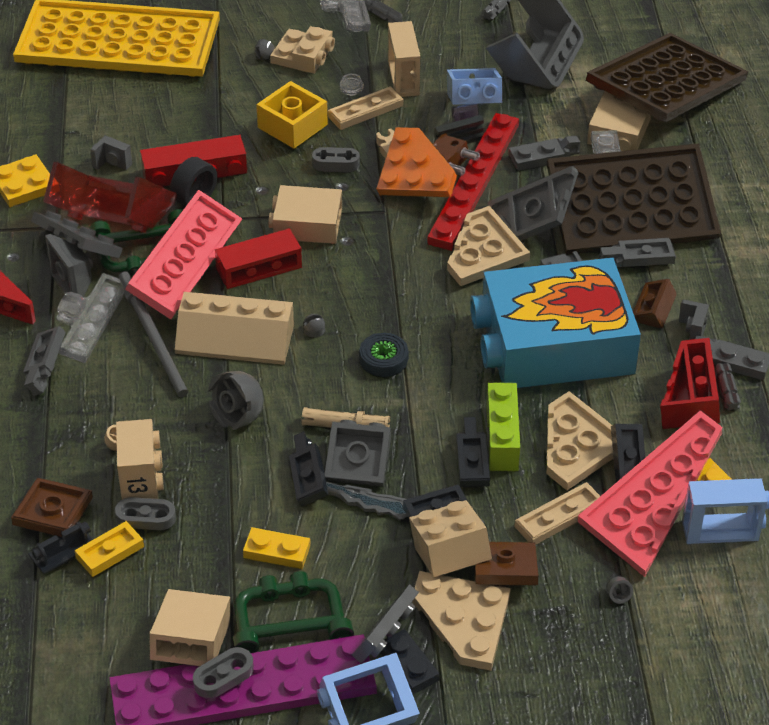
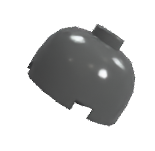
[208,371,264,429]

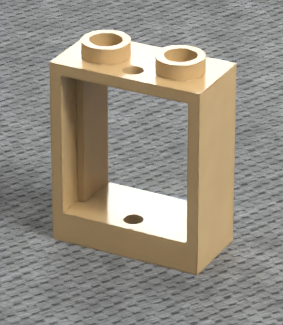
[388,21,420,97]

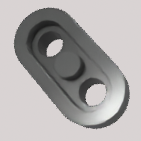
[115,497,176,530]
[193,647,254,698]

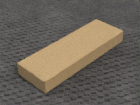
[328,86,404,130]
[514,482,600,544]

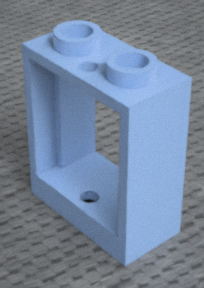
[447,68,502,105]
[682,478,769,544]
[317,653,420,725]

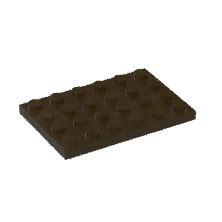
[585,33,749,122]
[546,143,721,255]

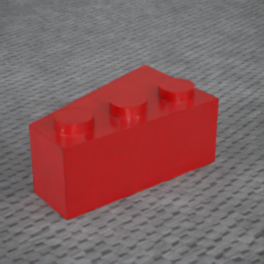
[660,338,720,429]

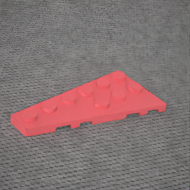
[578,411,723,577]

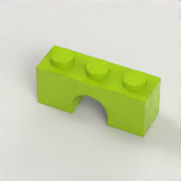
[487,383,520,471]

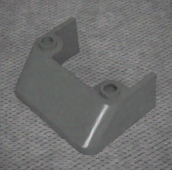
[486,0,584,90]

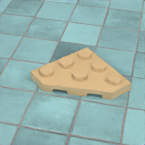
[447,206,530,286]
[546,391,613,490]
[412,571,511,671]

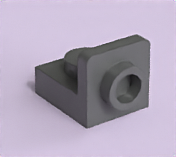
[90,135,132,170]
[679,300,709,340]

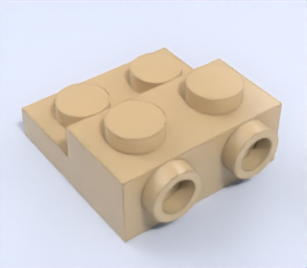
[270,26,335,74]

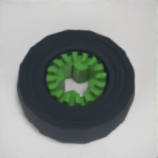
[359,332,409,377]

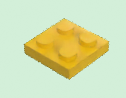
[0,154,57,207]

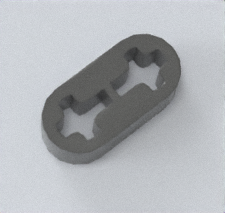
[312,147,360,172]

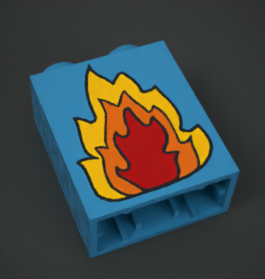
[470,258,641,388]

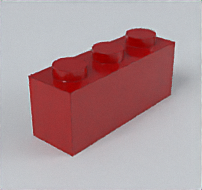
[215,228,302,289]

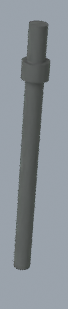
[119,272,188,397]

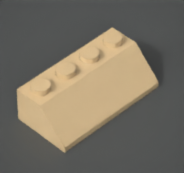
[175,292,294,365]

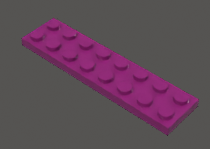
[109,634,377,725]

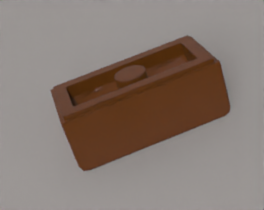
[633,279,677,328]

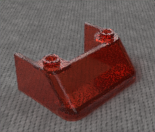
[43,162,177,233]

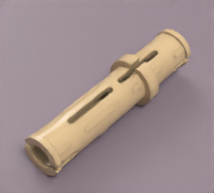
[302,407,390,428]

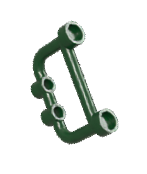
[89,209,183,278]
[232,571,354,653]

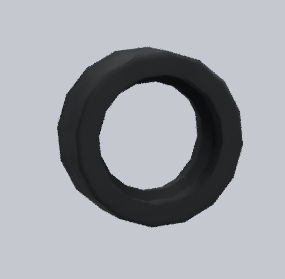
[170,157,217,206]

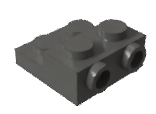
[325,420,391,487]

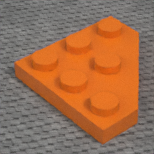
[376,127,457,197]

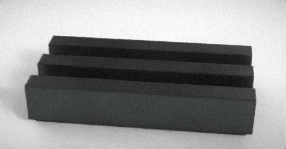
[434,115,484,144]

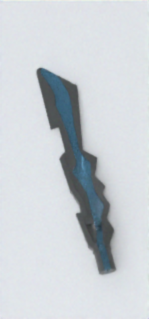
[326,482,485,523]

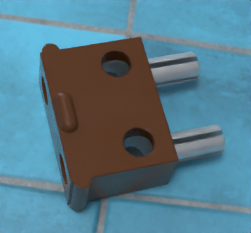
[432,133,480,176]

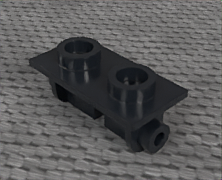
[28,521,93,574]

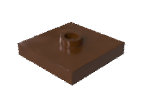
[11,478,93,537]
[475,542,539,585]

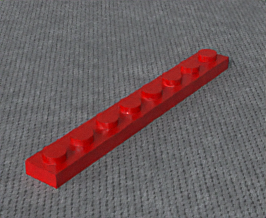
[427,113,519,251]

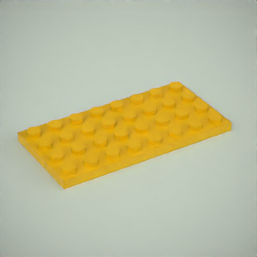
[13,0,220,77]

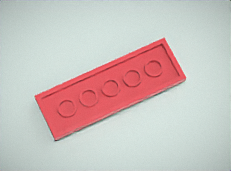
[125,190,242,319]

